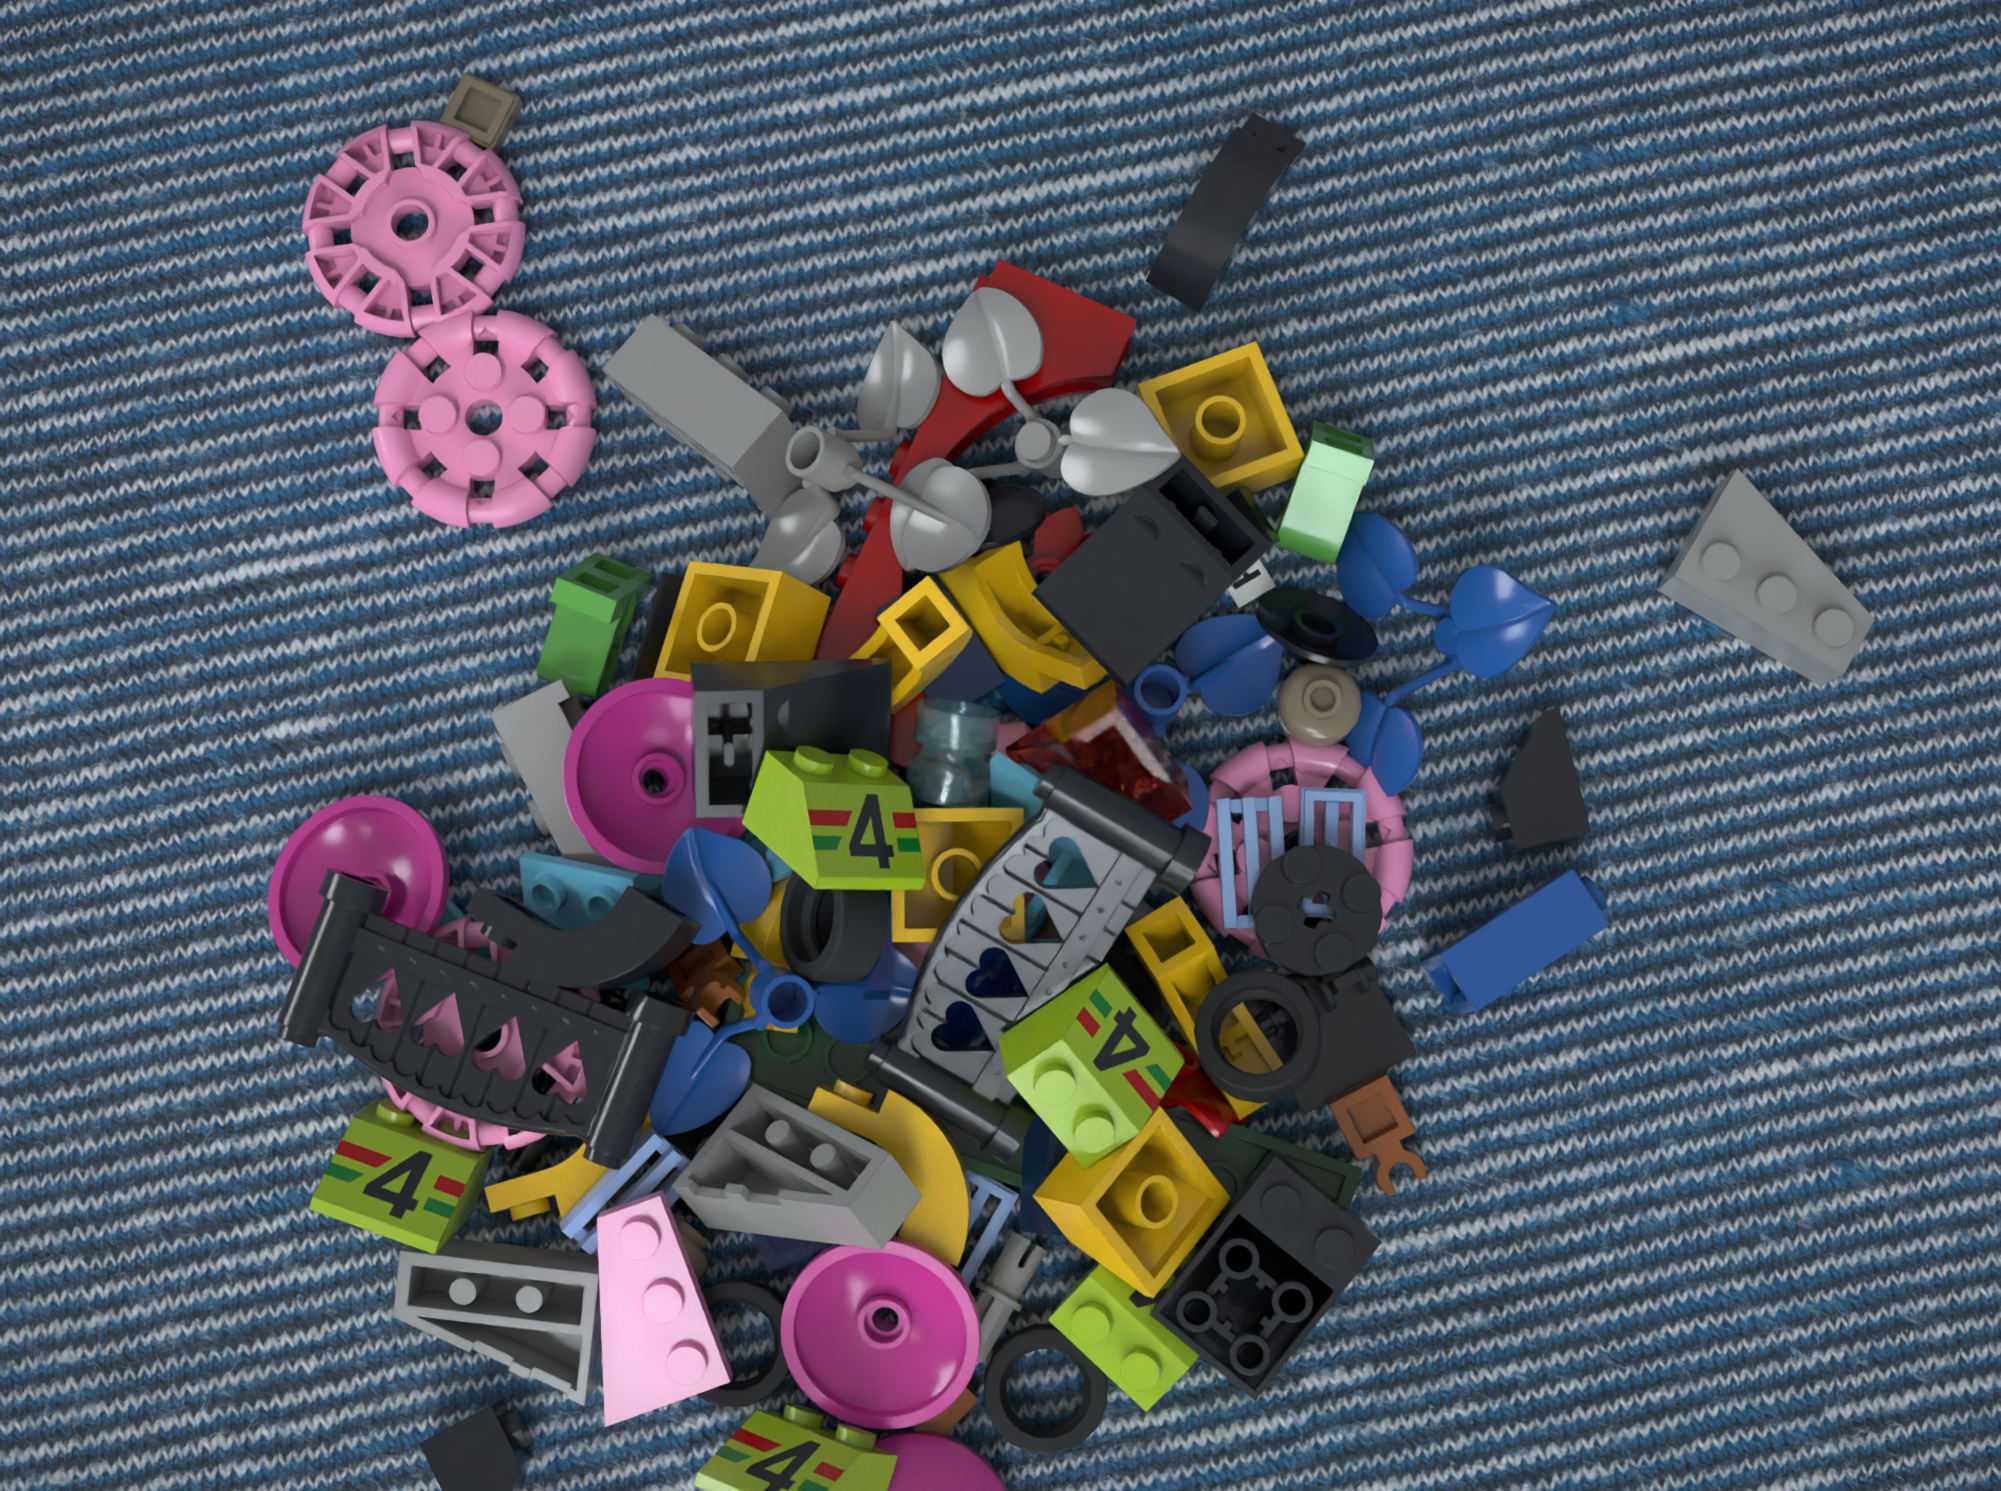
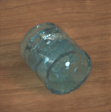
[905,698,1002,808]

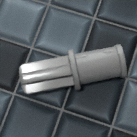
[975,1231,1047,1363]

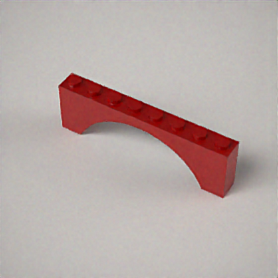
[812,259,1137,784]

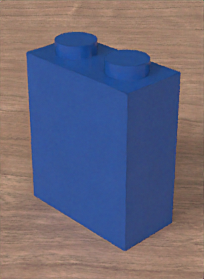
[1420,869,1610,1016]

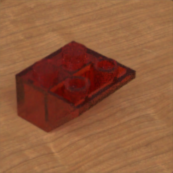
[1005,678,1193,822]

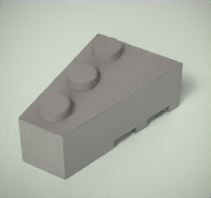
[1657,468,1875,686]
[489,679,632,872]
[672,1083,923,1250]

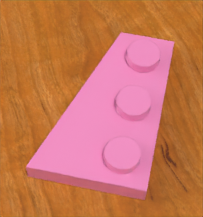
[597,1190,733,1427]

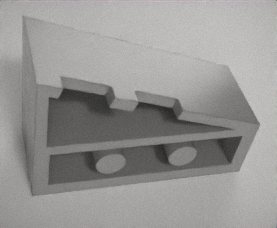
[602,313,804,520]
[393,1238,602,1406]

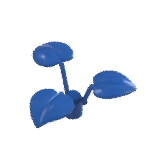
[1336,511,1557,797]
[996,614,1284,831]
[649,826,918,1136]

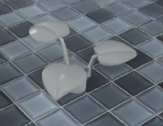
[890,287,1181,572]
[748,321,992,587]

